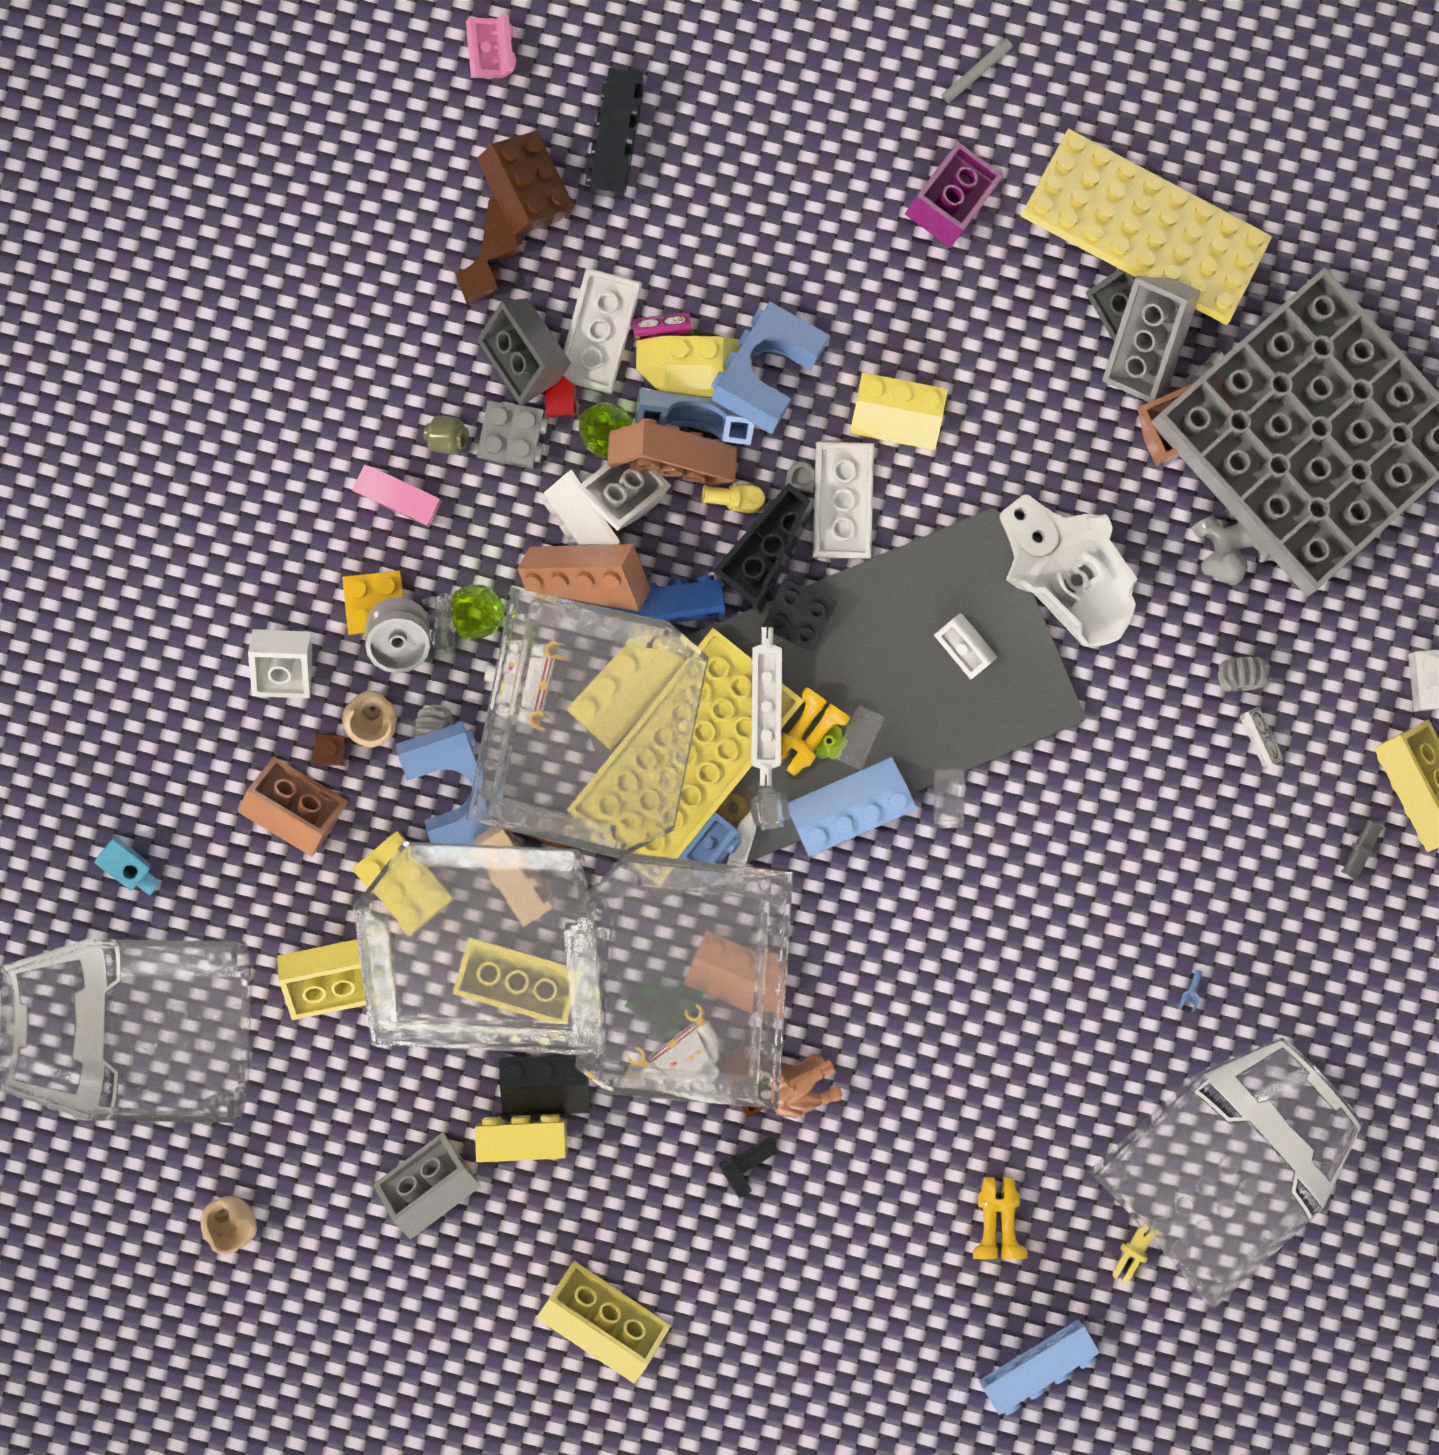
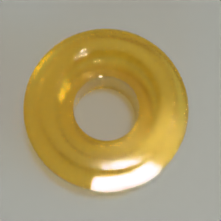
[719,793,748,823]

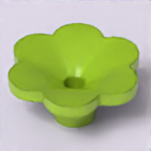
[815,726,847,760]

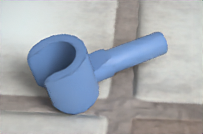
[1179,970,1202,1013]

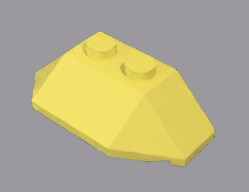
[636,336,752,398]

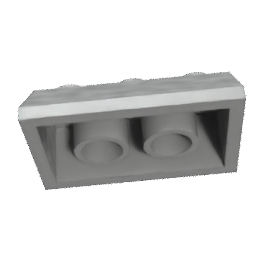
[373,1132,481,1240]

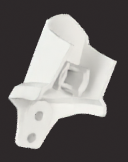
[999,495,1137,647]

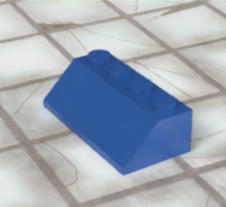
[606,575,725,631]

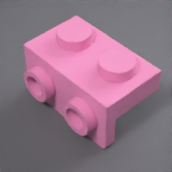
[466,14,516,78]

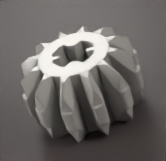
[1218,656,1268,692]
[414,704,454,738]

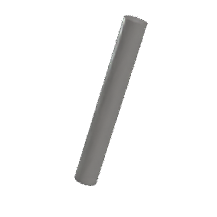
[941,38,1013,104]

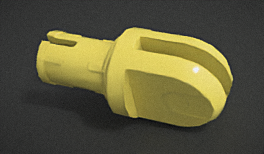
[702,483,766,513]
[1112,1220,1158,1283]

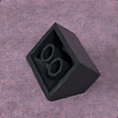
[499,1054,590,1115]

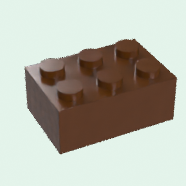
[476,130,575,236]

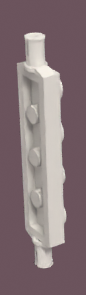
[751,627,782,786]

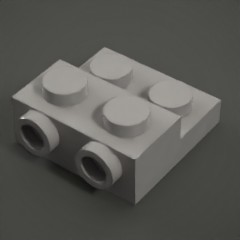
[477,401,549,469]

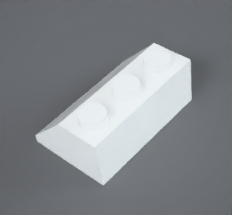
[543,470,621,545]

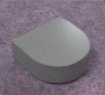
[785,462,815,494]

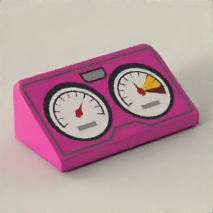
[632,313,692,340]

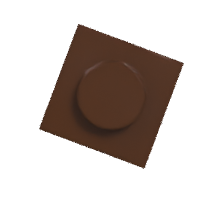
[313,734,348,767]

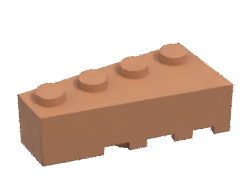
[607,419,737,486]
[517,544,651,612]

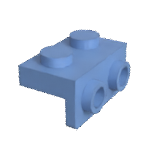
[678,812,743,880]

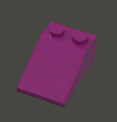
[905,142,1004,248]

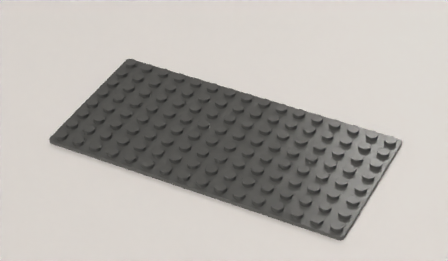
[570,508,1085,899]

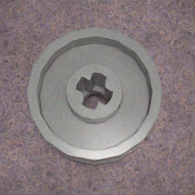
[365,597,430,673]

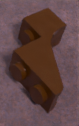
[455,196,524,305]

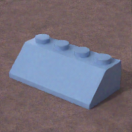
[785,757,917,857]
[978,1319,1099,1415]

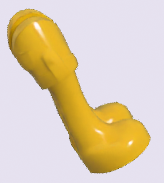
[781,687,851,776]
[973,1177,1028,1259]

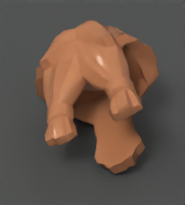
[761,1053,843,1119]

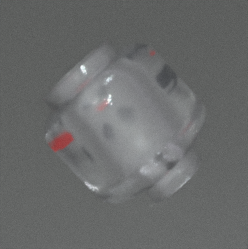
[750,787,790,830]

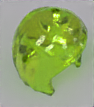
[579,402,633,459]
[451,584,505,640]

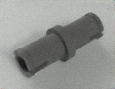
[1341,819,1384,880]

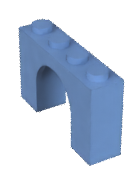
[711,301,830,434]
[396,721,505,857]

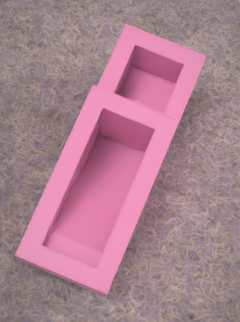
[352,465,442,527]

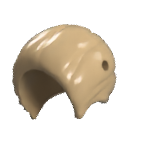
[342,691,397,748]
[200,1196,257,1255]

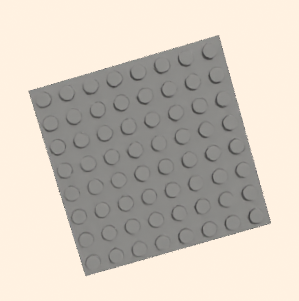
[1151,267,1439,597]

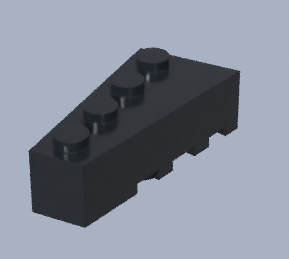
[585,68,644,200]
[713,483,814,614]

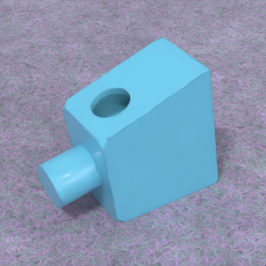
[94,835,161,896]

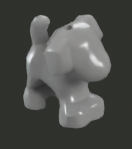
[1191,509,1270,585]

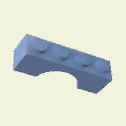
[635,389,754,445]

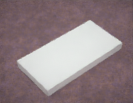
[563,268,642,395]
[813,442,874,560]

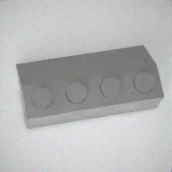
[1102,276,1201,402]

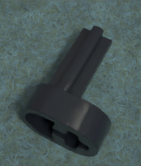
[718,1137,779,1199]

